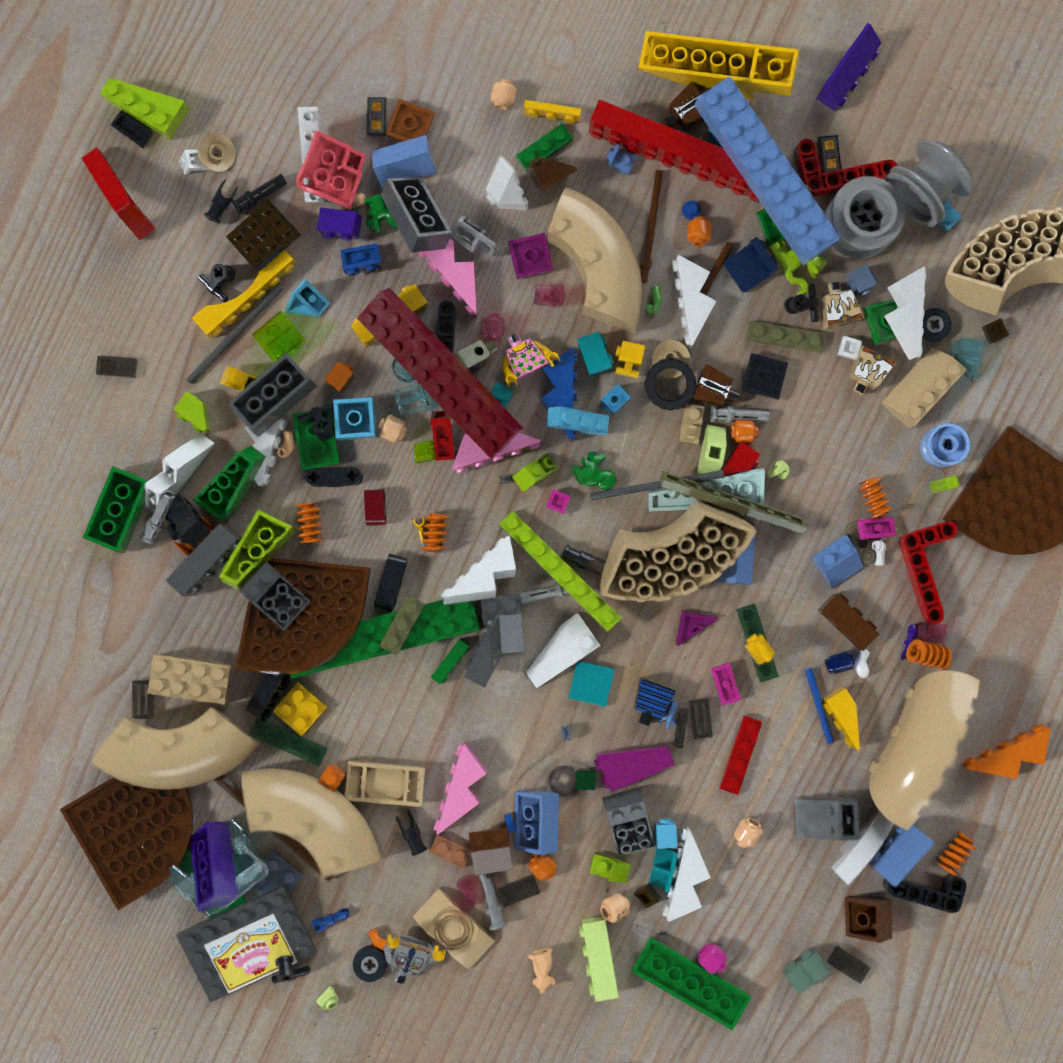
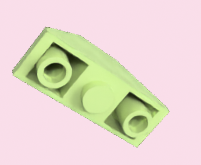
[697,424,727,474]

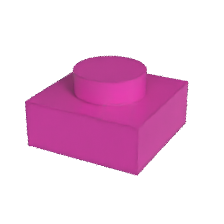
[546,489,571,514]

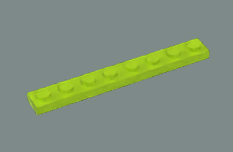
[499,511,622,632]

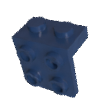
[723,237,778,293]

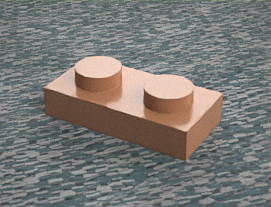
[429,834,471,869]

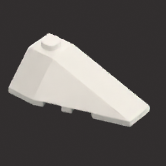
[486,156,528,210]
[526,613,600,688]

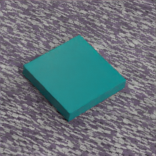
[568,661,615,707]

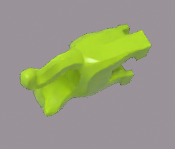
[769,240,826,295]

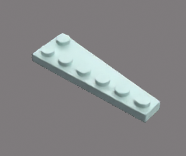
[648,468,765,511]

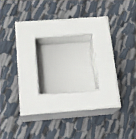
[837,336,862,360]

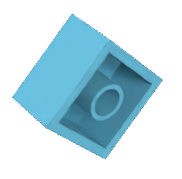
[333,397,377,441]

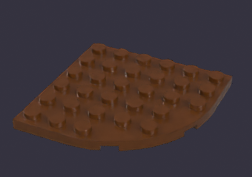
[942,425,1063,555]
[235,558,371,675]
[60,777,193,911]

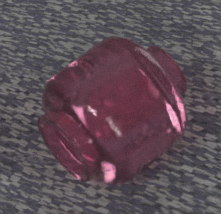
[480,313,506,341]

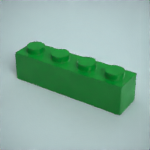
[430,639,470,685]

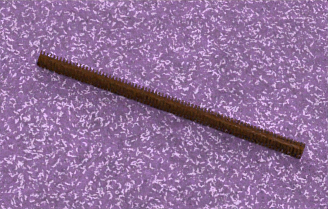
[214,775,334,882]

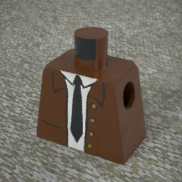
[664,82,704,130]
[691,364,740,407]

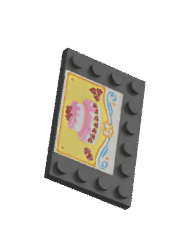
[176,885,317,1003]

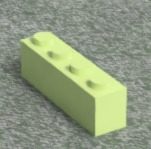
[579,916,619,1002]

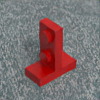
[430,410,455,461]

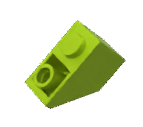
[173,391,211,434]
[512,453,558,492]

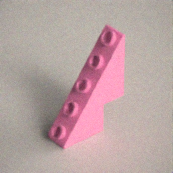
[418,240,477,316]
[452,433,541,473]
[434,742,487,835]

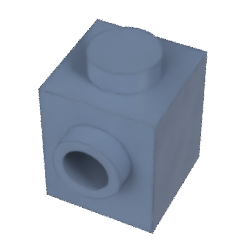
[845,264,877,297]

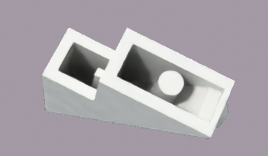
[298,107,324,203]
[672,255,716,349]
[884,267,926,360]
[245,411,290,487]
[145,433,215,513]
[441,536,516,604]
[662,827,711,922]

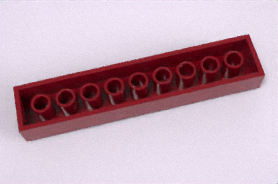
[357,288,524,459]

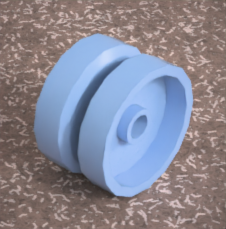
[920,423,970,468]

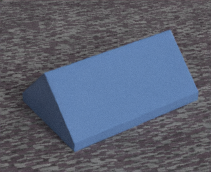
[372,135,437,189]
[713,528,756,585]

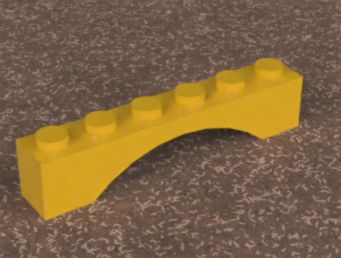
[192,250,296,338]

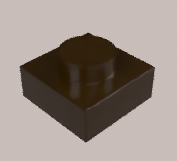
[981,318,1009,344]
[634,883,661,908]

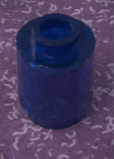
[824,651,855,675]

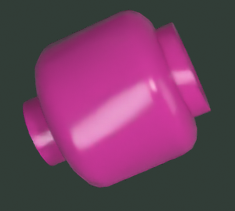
[698,944,727,974]

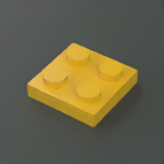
[273,682,328,737]

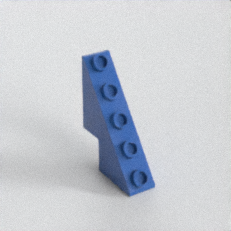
[541,348,577,442]

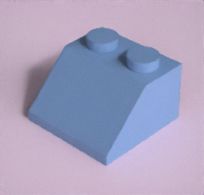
[810,535,863,589]

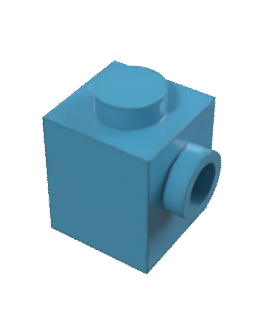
[600,384,631,415]

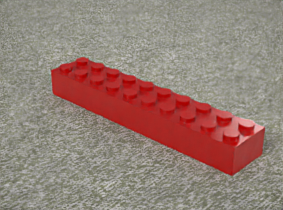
[589,99,760,203]

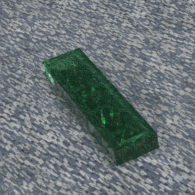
[736,603,779,683]
[249,718,328,767]

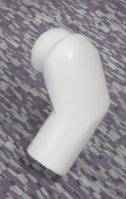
[872,539,886,566]
[854,649,870,678]

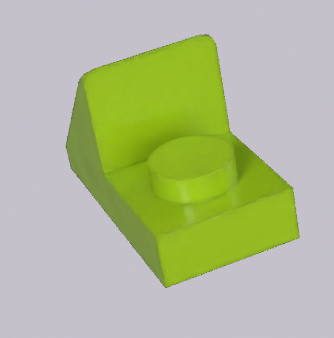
[589,853,631,883]

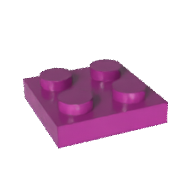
[508,233,554,280]

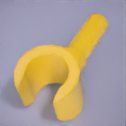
[413,517,426,544]

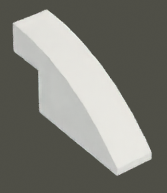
[831,809,894,885]

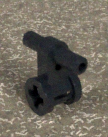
[198,264,236,303]
[784,284,819,323]
[297,403,334,441]
[272,955,311,984]

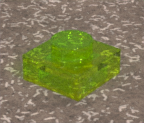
[414,440,435,464]

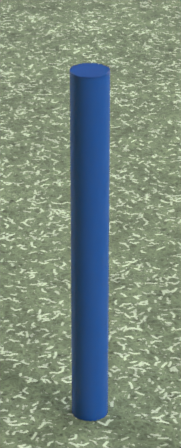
[805,668,835,744]

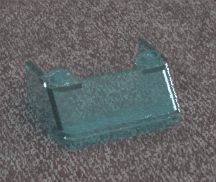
[170,819,269,916]

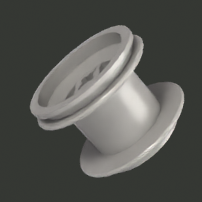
[885,140,973,227]
[824,176,906,259]

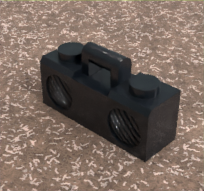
[165,493,210,547]

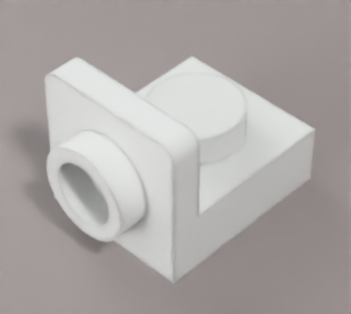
[179,149,209,175]

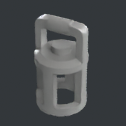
[450,215,497,258]

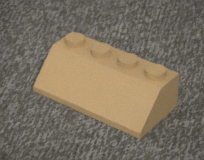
[881,347,967,429]

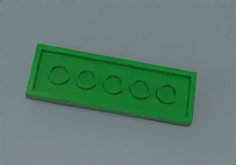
[631,936,752,1031]

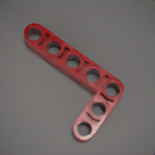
[794,138,897,197]
[81,147,156,241]
[899,521,958,624]

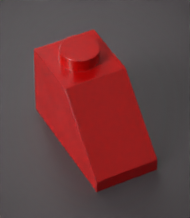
[721,441,761,476]

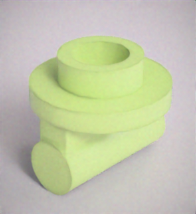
[767,460,790,479]
[316,986,339,1011]

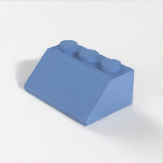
[514,791,559,855]
[868,825,934,887]

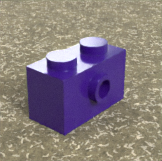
[316,208,362,241]

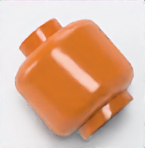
[687,216,712,247]
[731,420,759,445]
[528,853,557,881]

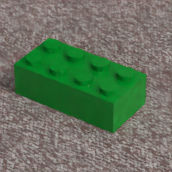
[82,466,149,553]

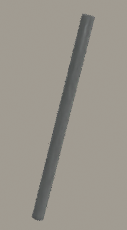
[186,283,284,384]
[590,470,724,501]

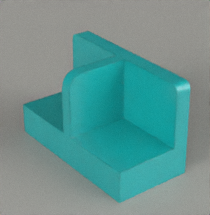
[648,847,678,892]

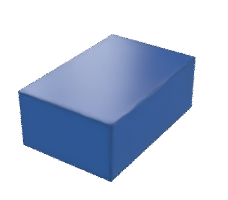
[504,813,515,833]

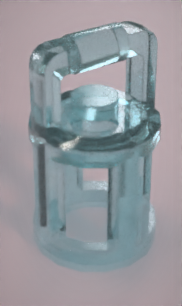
[393,383,439,416]

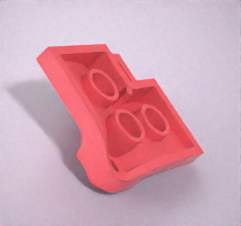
[296,131,366,209]

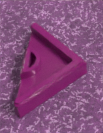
[675,611,717,646]

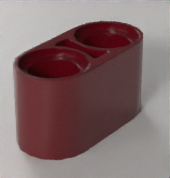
[364,489,386,526]

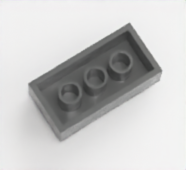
[381,176,452,253]
[228,352,317,437]
[165,523,241,597]

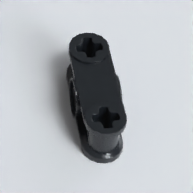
[305,467,363,487]

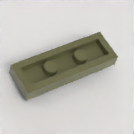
[380,594,425,655]

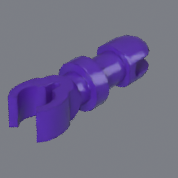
[901,624,918,660]

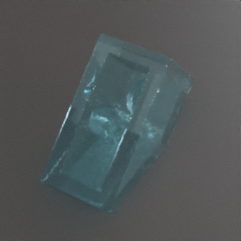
[952,338,984,381]

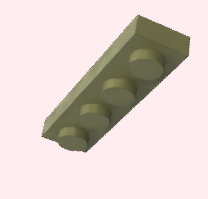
[746,321,825,353]

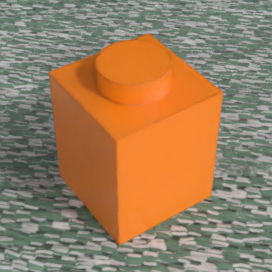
[324,362,355,394]
[318,763,347,792]

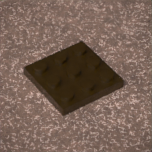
[226,199,301,273]

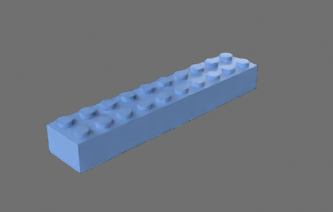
[695,76,841,266]

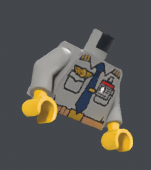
[384,933,445,984]

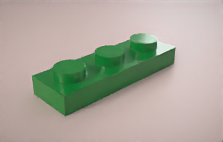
[516,123,573,172]

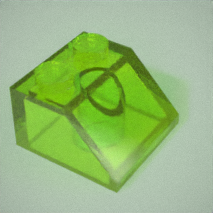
[252,311,307,362]

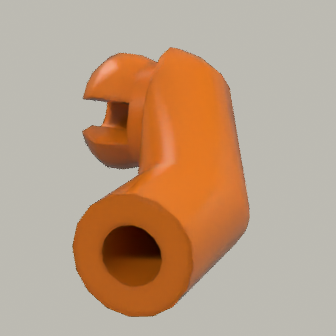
[367,928,388,951]

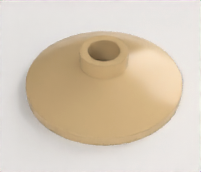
[198,132,235,172]
[652,340,690,378]

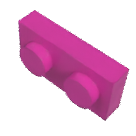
[857,517,897,540]
[710,663,741,706]

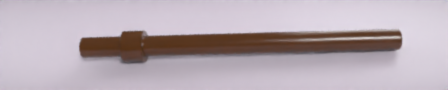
[640,170,663,283]

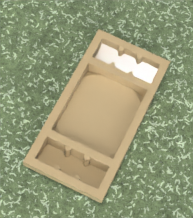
[345,761,425,807]
[413,888,495,969]

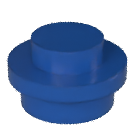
[682,200,701,220]

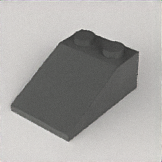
[481,594,525,654]

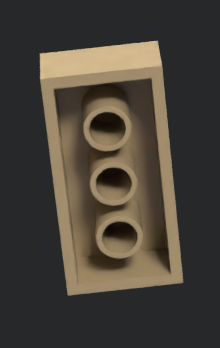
[147,654,235,705]

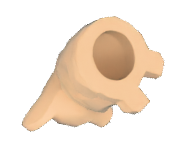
[528,948,556,994]

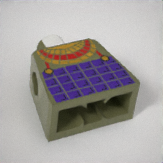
[455,340,497,373]

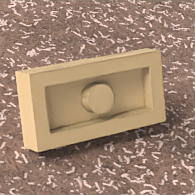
[679,404,705,445]

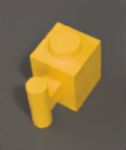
[615,341,645,379]
[744,634,776,665]

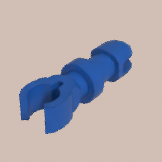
[312,908,350,933]

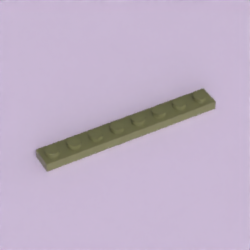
[660,471,807,534]

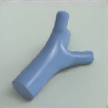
[658,700,679,729]

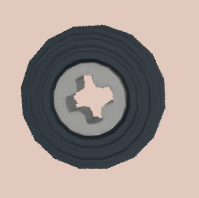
[922,308,952,342]
[353,946,388,982]

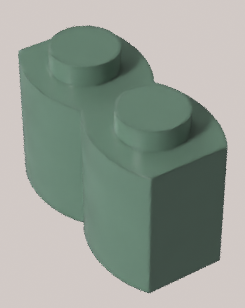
[783,949,830,994]

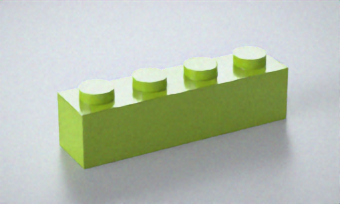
[929,475,960,493]

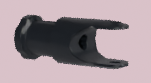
[204,179,238,224]
[561,544,606,575]
[396,809,428,856]

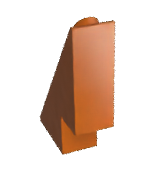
[961,724,1051,779]

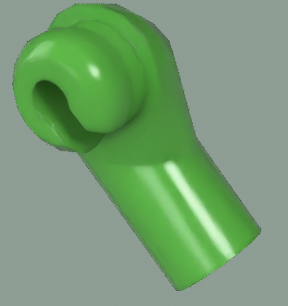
[646,286,662,315]

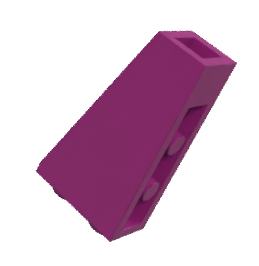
[594,745,675,792]

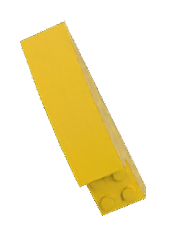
[638,31,799,100]

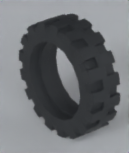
[645,358,697,411]

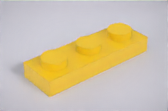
[524,100,581,124]

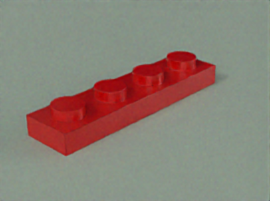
[719,715,762,795]

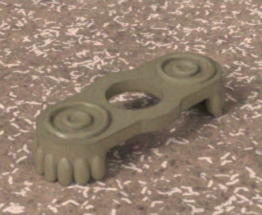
[846,522,876,565]

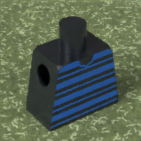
[634,677,676,726]

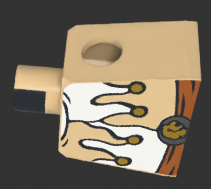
[821,281,863,330]
[850,345,896,395]

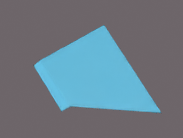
[284,279,331,317]

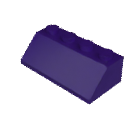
[816,23,882,111]
[191,821,238,911]

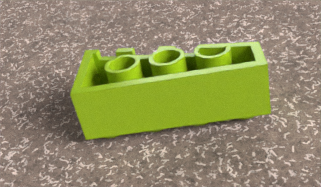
[100,77,190,140]
[219,510,295,590]

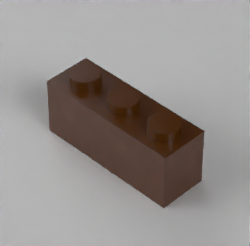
[818,594,879,651]

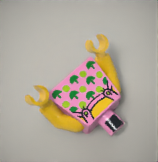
[502,333,561,388]

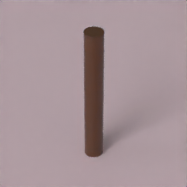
[700,242,733,295]

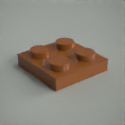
[386,99,435,142]

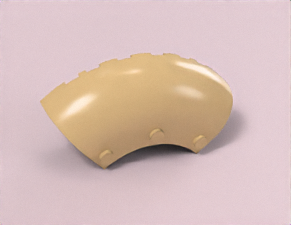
[547,187,642,334]
[945,208,1063,315]
[600,498,756,602]
[869,671,980,830]
[92,707,261,790]
[242,768,382,877]

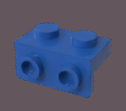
[340,243,382,276]

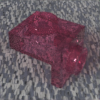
[534,284,565,308]
[917,620,947,644]
[457,876,478,911]

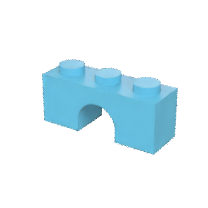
[546,406,609,436]

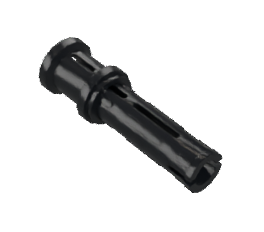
[231,173,287,215]

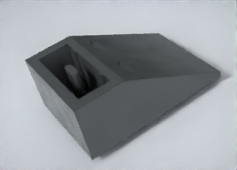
[238,562,311,631]
[464,614,502,688]
[602,788,655,857]
[795,797,859,841]

